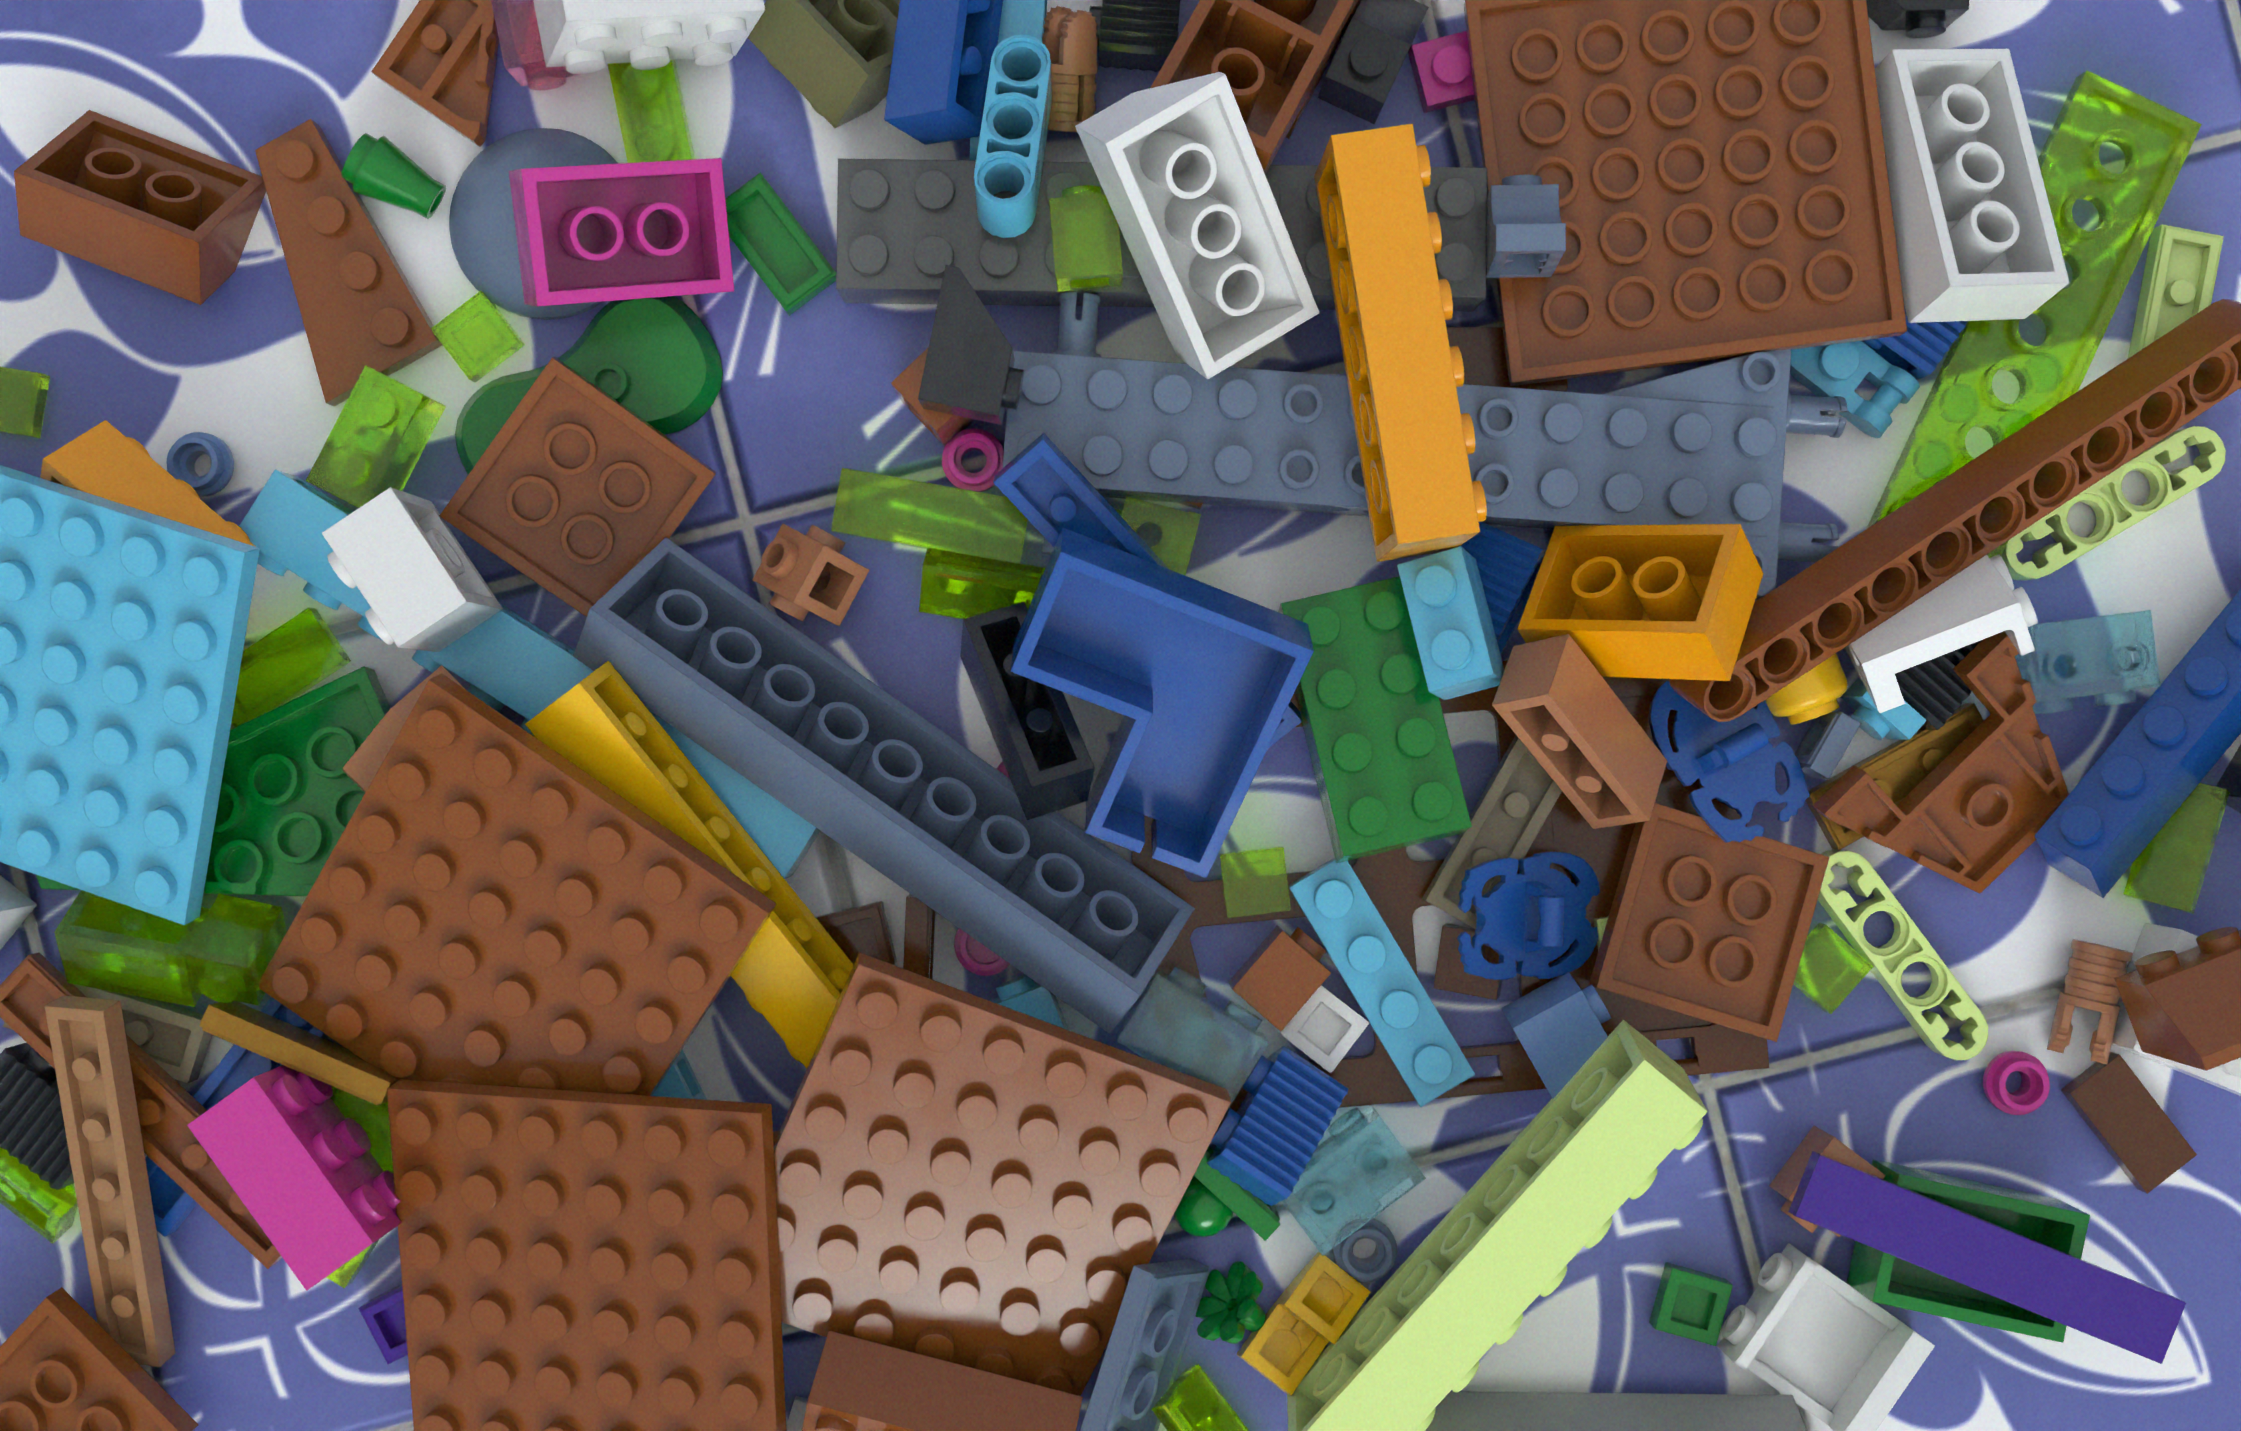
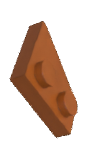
[371,0,503,147]

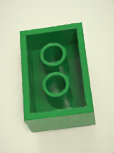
[1846,1159,2090,1343]

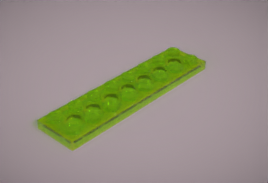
[1866,70,2202,558]

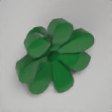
[1195,1261,1266,1344]

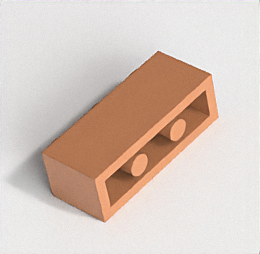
[1492,634,1667,829]

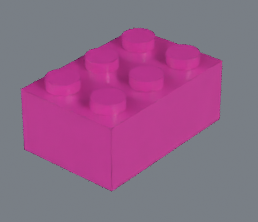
[509,158,734,306]
[187,1065,402,1291]

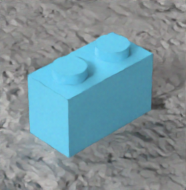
[1397,546,1504,700]

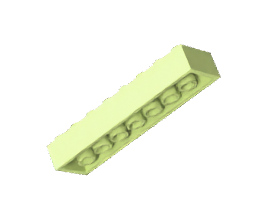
[1287,1019,1708,1431]

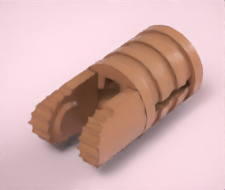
[1042,6,1098,132]
[2047,939,2133,1064]

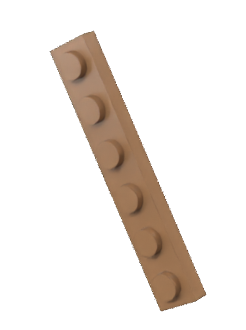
[45,995,176,1367]

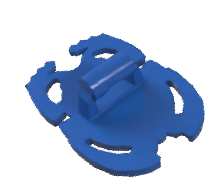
[1648,681,1810,843]
[1457,852,1600,980]

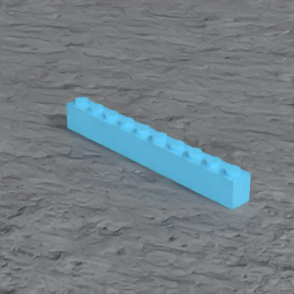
[239,469,821,879]

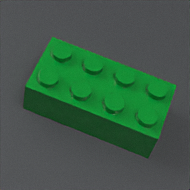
[1278,576,1472,863]

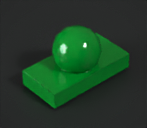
[1173,1146,1281,1241]

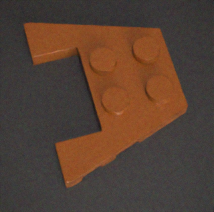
[1813,631,2069,894]

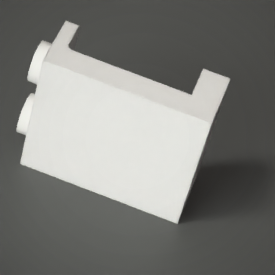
[1844,554,2038,714]
[1717,1243,1935,1431]

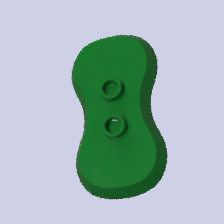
[455,296,723,475]

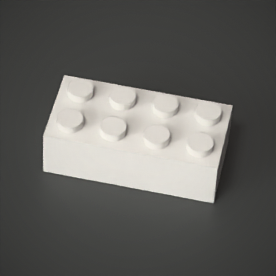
[1875,49,2070,323]

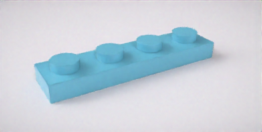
[1287,857,1475,1107]

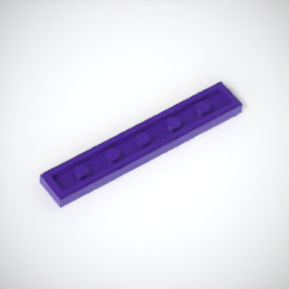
[1788,1151,2186,1364]

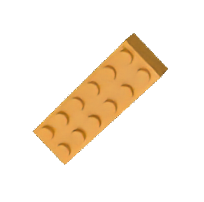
[1314,124,1487,562]

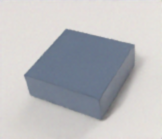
[1795,712,1861,779]

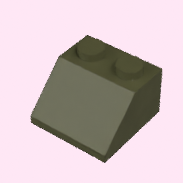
[747,0,900,128]

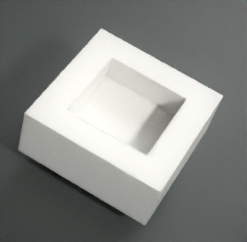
[1280,985,1370,1073]

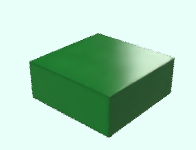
[1649,1262,1733,1346]

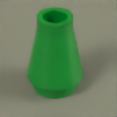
[342,133,446,219]

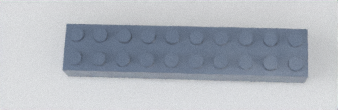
[573,538,1195,1034]

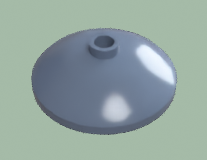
[449,128,618,320]

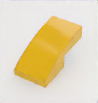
[1236,1252,1371,1396]

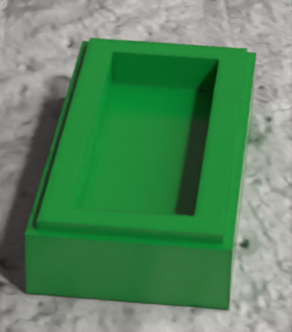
[725,172,836,316]

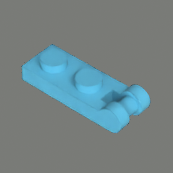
[1790,341,1920,438]

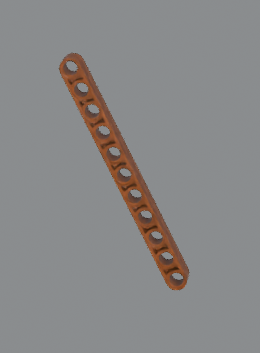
[1669,299,2241,722]

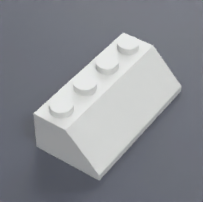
[1075,72,1319,379]

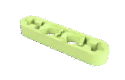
[1994,426,2226,581]
[1818,850,1988,1060]

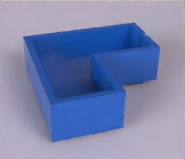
[1010,527,1314,878]

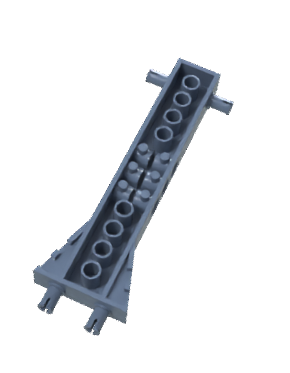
[1003,292,1847,602]

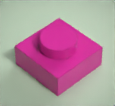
[1408,31,1475,113]

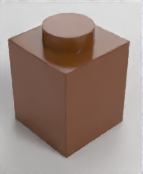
[1228,925,1331,1031]

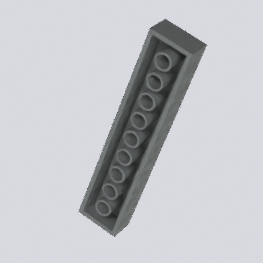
[836,159,1487,312]

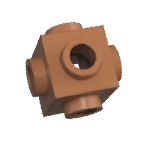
[752,524,870,626]

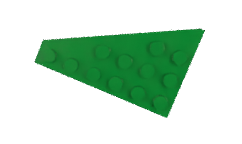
[35,666,390,897]

